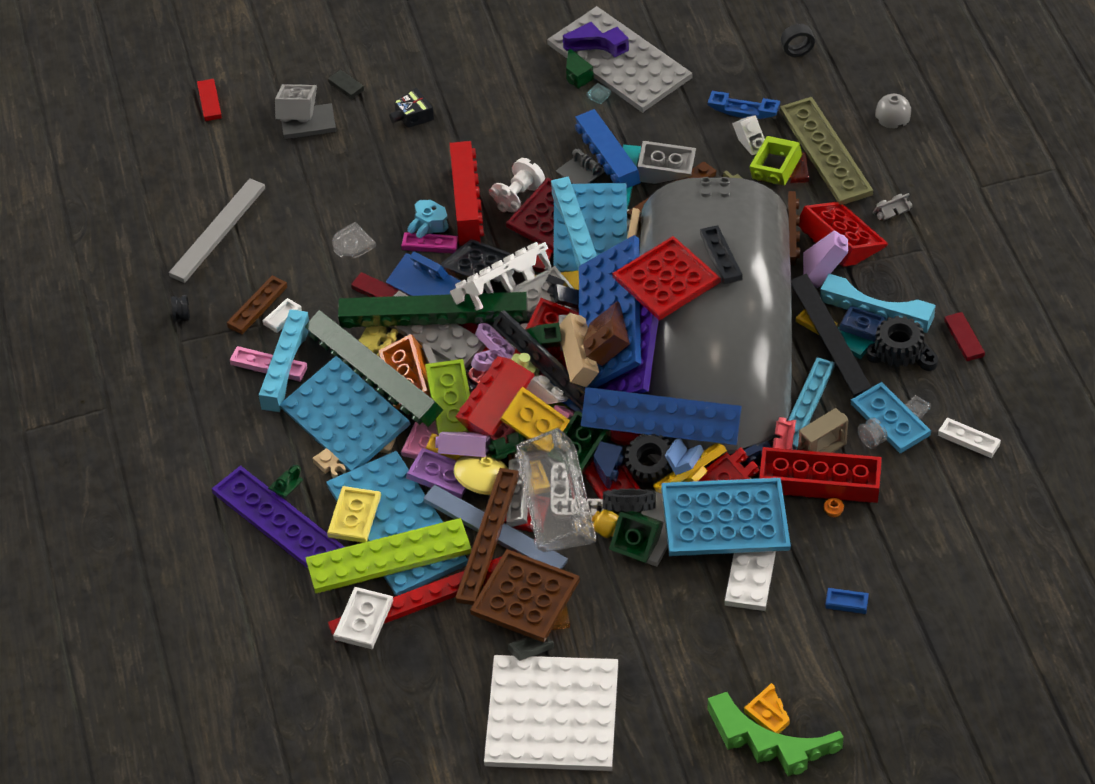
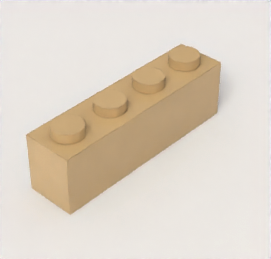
[559,313,599,387]

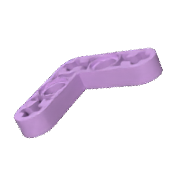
[471,323,515,371]

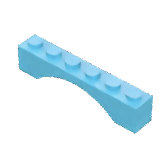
[551,176,597,271]
[820,274,935,333]
[259,309,309,412]

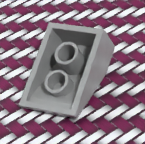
[275,84,317,122]
[638,141,696,184]

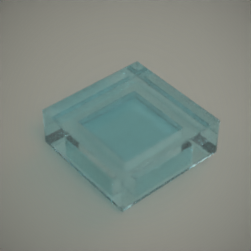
[587,83,611,104]

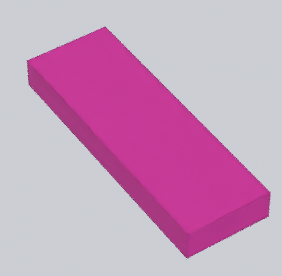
[401,232,459,254]

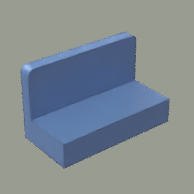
[665,438,704,475]

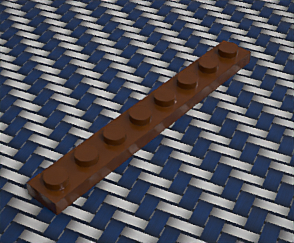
[456,468,520,605]

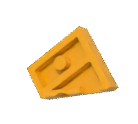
[744,683,790,734]

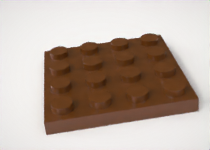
[470,549,580,642]

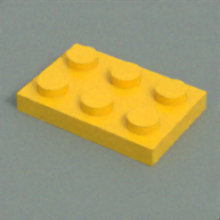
[500,387,570,453]

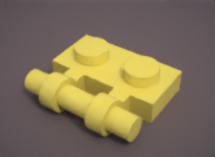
[359,326,398,357]

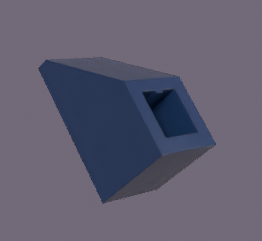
[594,441,625,489]

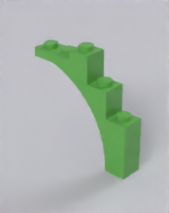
[708,692,844,776]

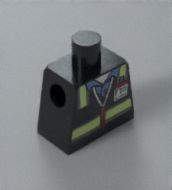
[389,88,434,127]

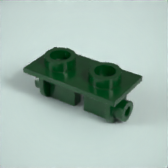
[488,431,530,460]
[268,465,303,498]

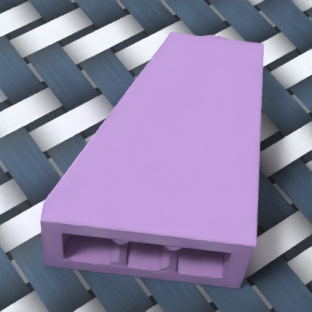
[803,230,848,288]
[435,432,491,457]

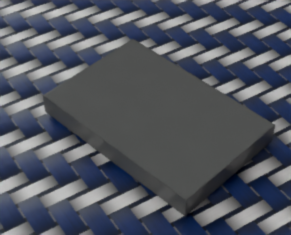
[282,103,336,139]

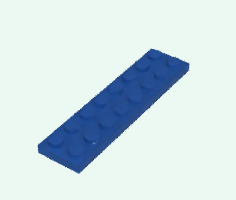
[581,387,742,445]

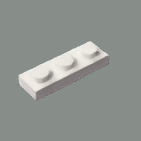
[938,418,1001,458]

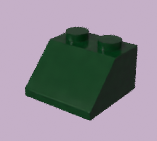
[609,511,664,562]

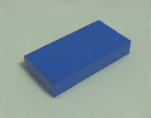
[825,588,869,614]

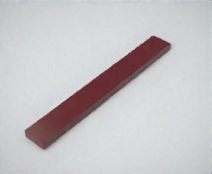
[351,272,478,334]

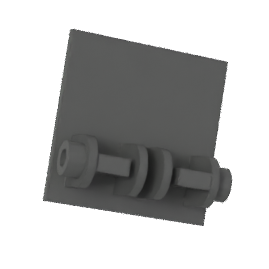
[556,149,605,184]

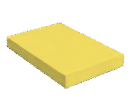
[327,486,381,543]

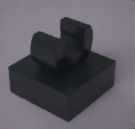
[546,274,569,298]

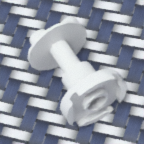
[489,158,545,213]

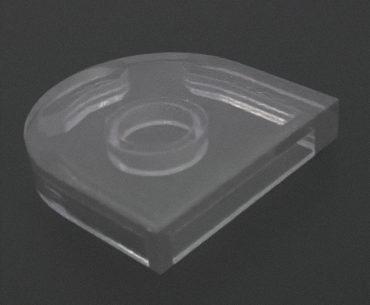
[332,222,376,258]

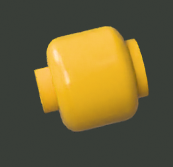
[592,509,619,538]

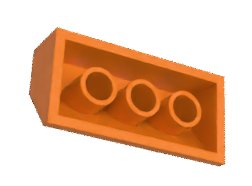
[379,334,431,409]

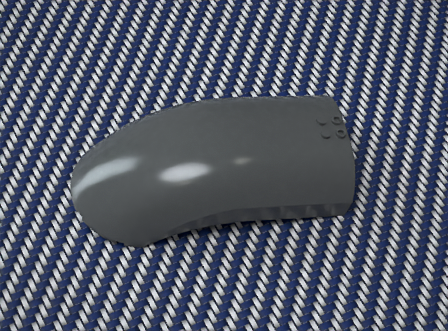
[640,177,792,455]

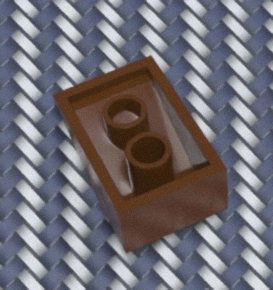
[583,301,630,366]

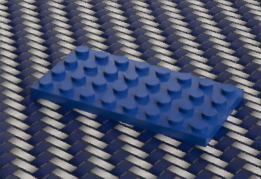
[579,235,641,388]

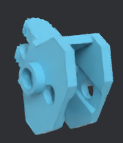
[407,200,448,239]

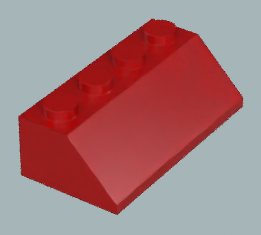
[455,356,535,436]

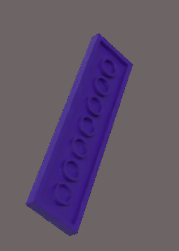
[212,465,345,568]

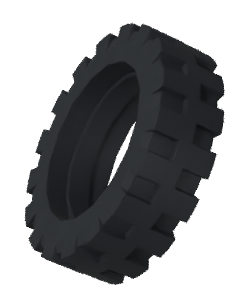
[603,488,656,512]

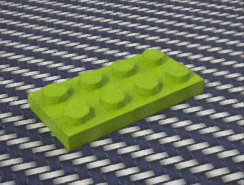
[425,359,470,435]

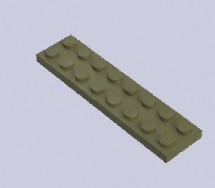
[780,97,873,205]

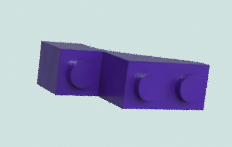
[563,22,629,58]

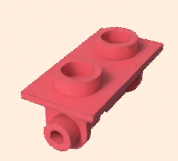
[772,417,796,449]

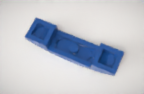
[708,91,780,119]

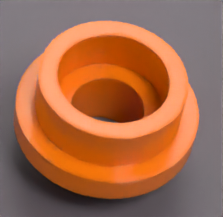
[824,498,844,517]

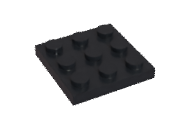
[440,239,516,288]

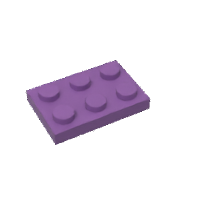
[406,448,467,499]

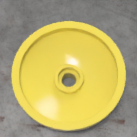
[454,455,508,495]

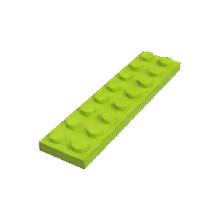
[305,518,472,594]

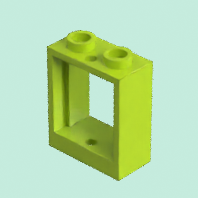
[749,136,802,186]

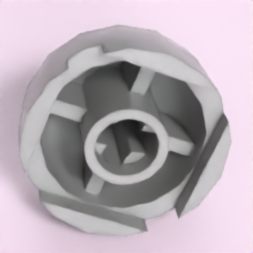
[875,93,911,128]

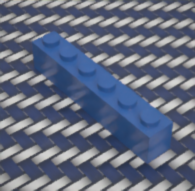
[575,109,641,189]

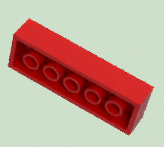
[450,141,484,246]
[759,447,882,503]

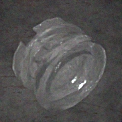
[858,418,888,449]

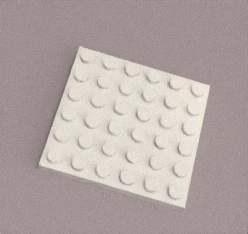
[484,655,618,771]

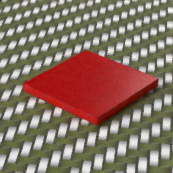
[612,236,721,321]

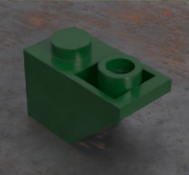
[525,323,562,348]

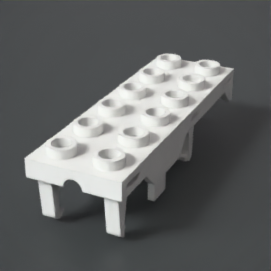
[450,242,551,311]

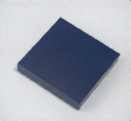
[839,306,886,342]

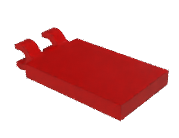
[699,447,760,481]

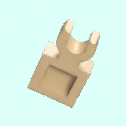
[313,448,346,478]

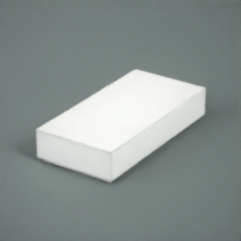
[263,298,302,333]

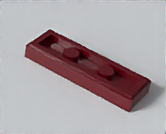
[944,312,985,361]

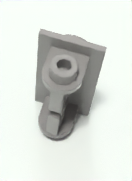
[873,193,912,221]

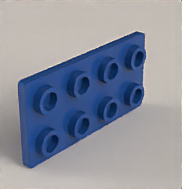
[386,251,461,296]

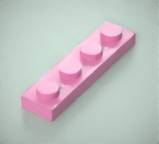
[230,346,307,382]

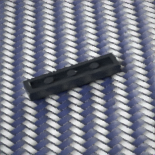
[700,225,743,284]

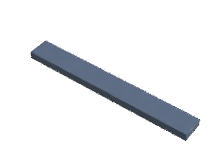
[423,484,568,569]

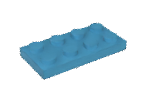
[851,382,931,453]

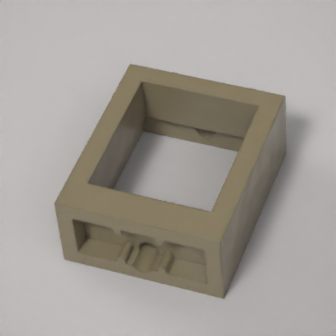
[798,408,848,453]

